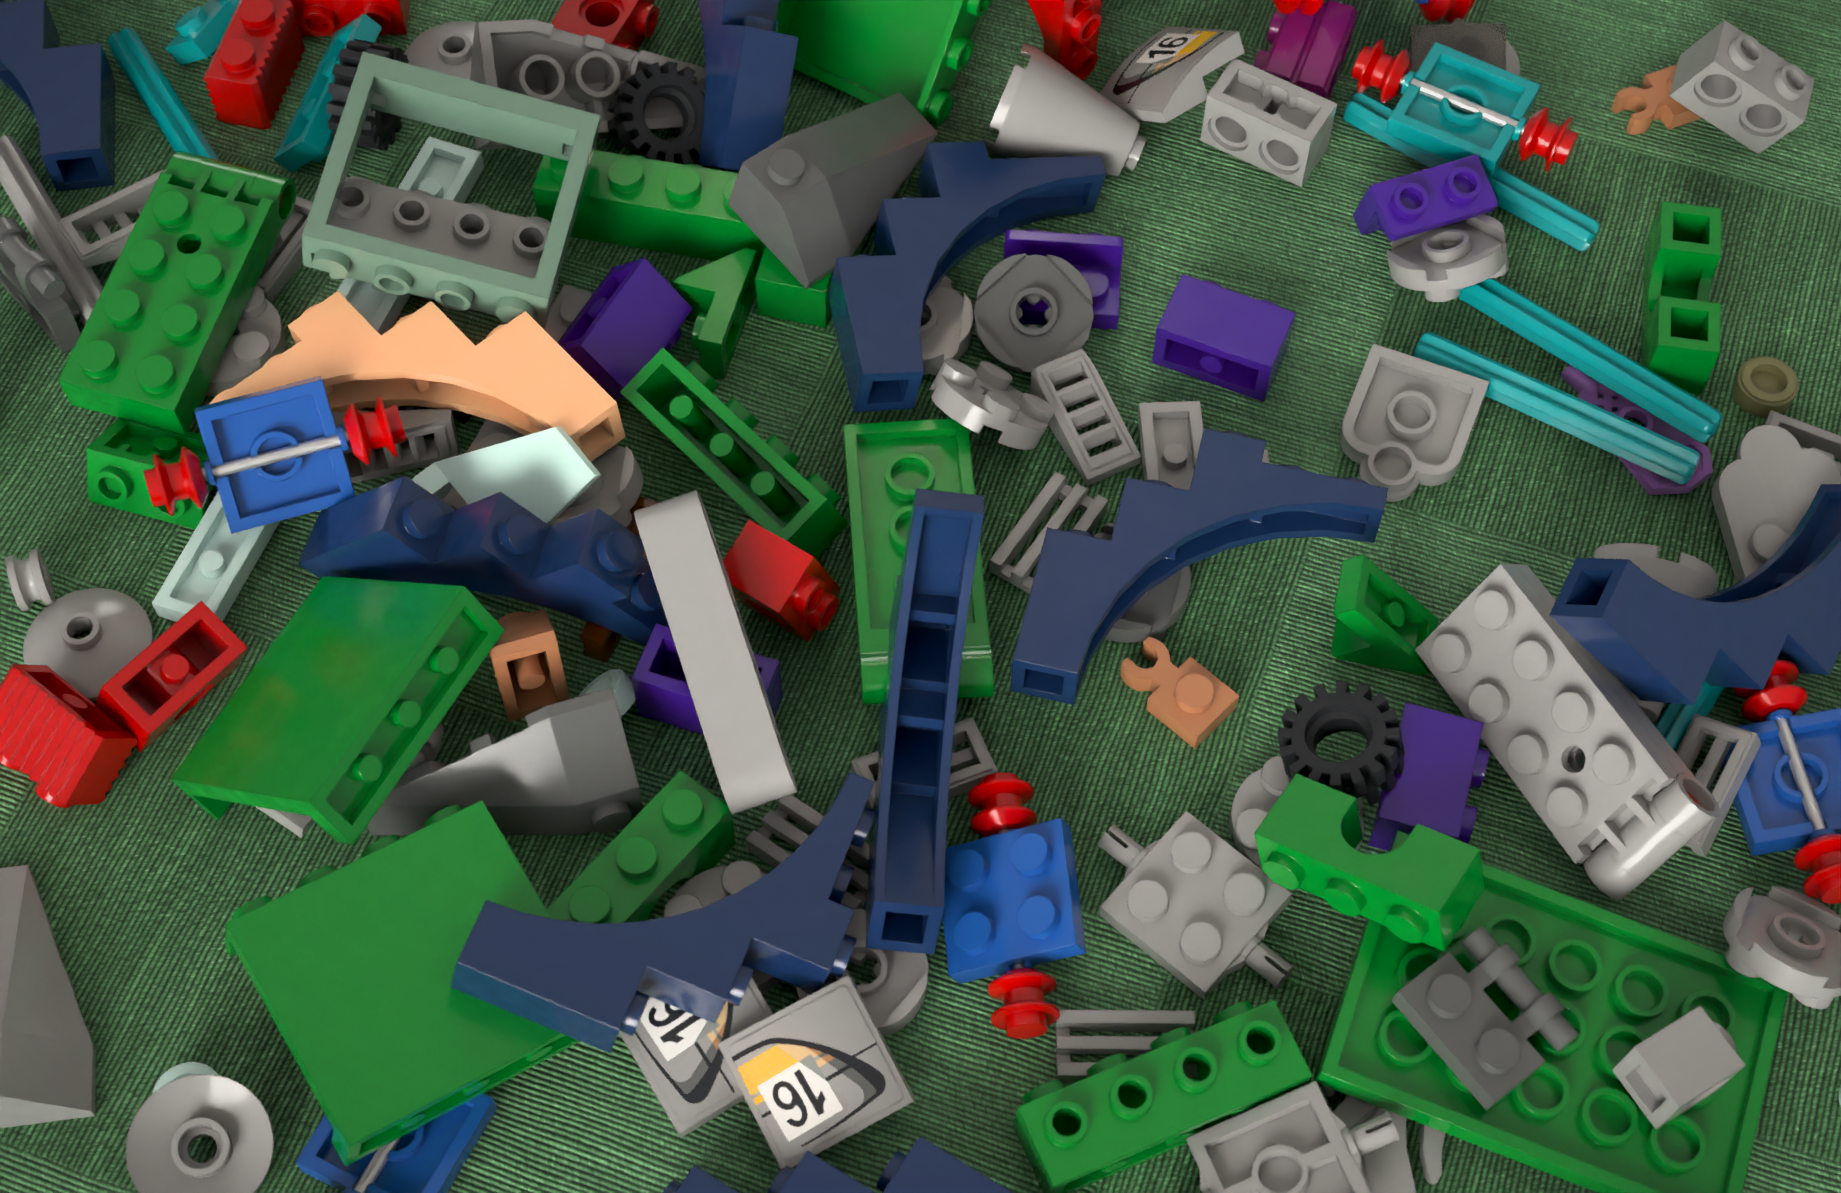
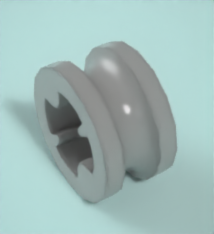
[5,548,55,612]

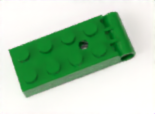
[58,151,296,435]
[843,418,994,705]

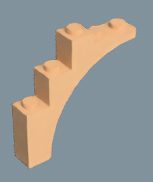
[207,291,626,462]

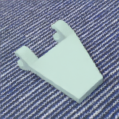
[411,426,601,525]

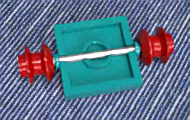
[1351,39,1579,178]

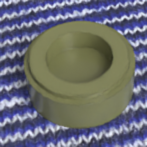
[1732,356,1799,418]

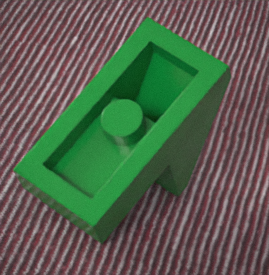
[670,248,758,379]
[1331,555,1438,675]

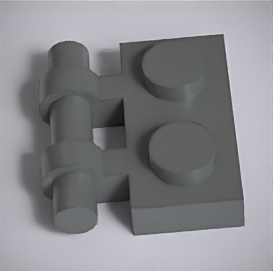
[0,213,81,353]
[1391,926,1579,1111]

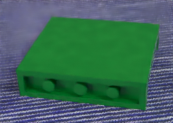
[776,0,992,130]
[171,576,505,845]
[225,800,580,1167]

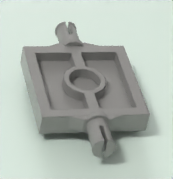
[1098,811,1295,1000]
[1186,1081,1400,1193]

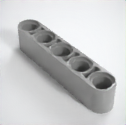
[634,490,798,814]

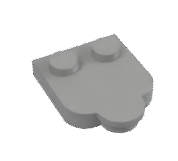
[1340,343,1489,502]
[1711,425,1841,583]

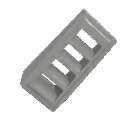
[56,170,165,268]
[1030,349,1142,486]
[332,409,460,483]

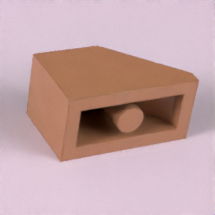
[489,608,570,722]

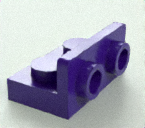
[1353,154,1498,241]
[1003,229,1124,330]

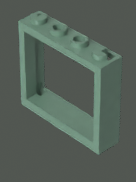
[302,52,601,329]

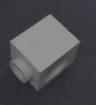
[1612,1006,1746,1129]

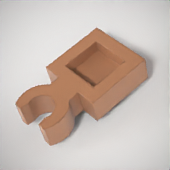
[1611,64,1702,135]
[1120,637,1239,749]

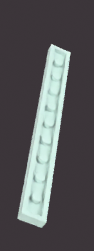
[152,137,484,622]

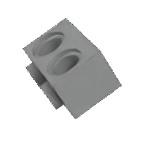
[1669,20,1815,154]
[1200,58,1337,187]

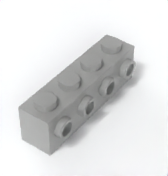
[331,176,552,305]

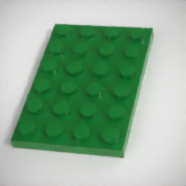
[1315,831,1788,1193]

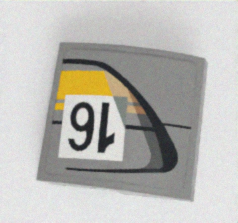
[1100,26,1245,123]
[717,974,916,1170]
[619,977,773,1138]

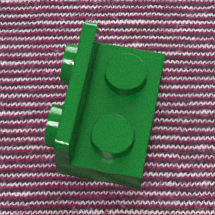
[86,418,216,529]

